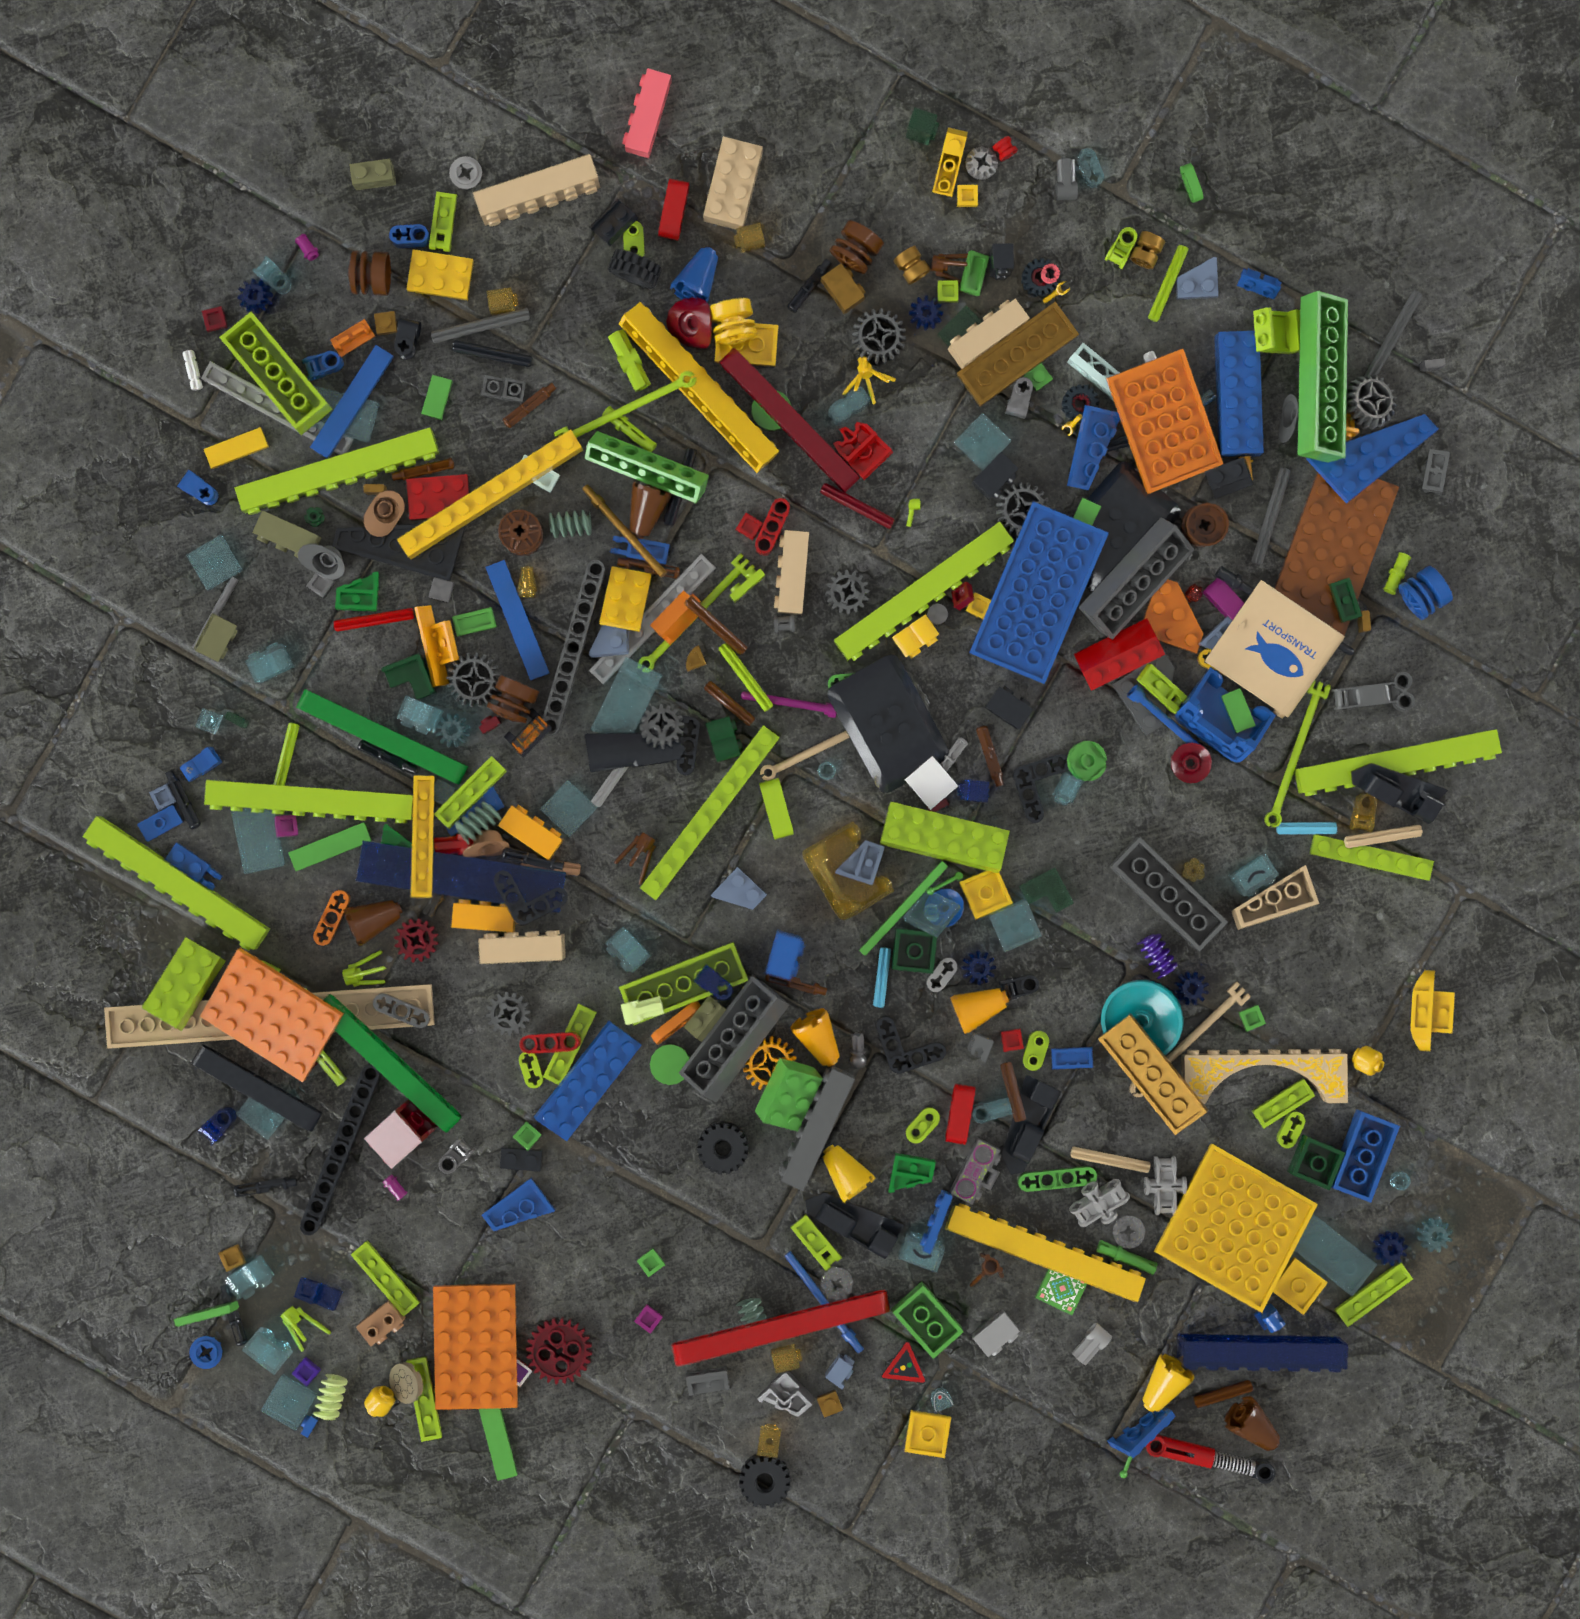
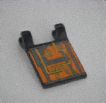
[504,708,552,758]

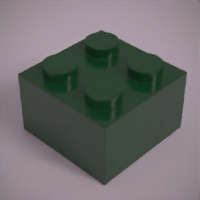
[891,928,937,974]
[1287,1134,1345,1190]

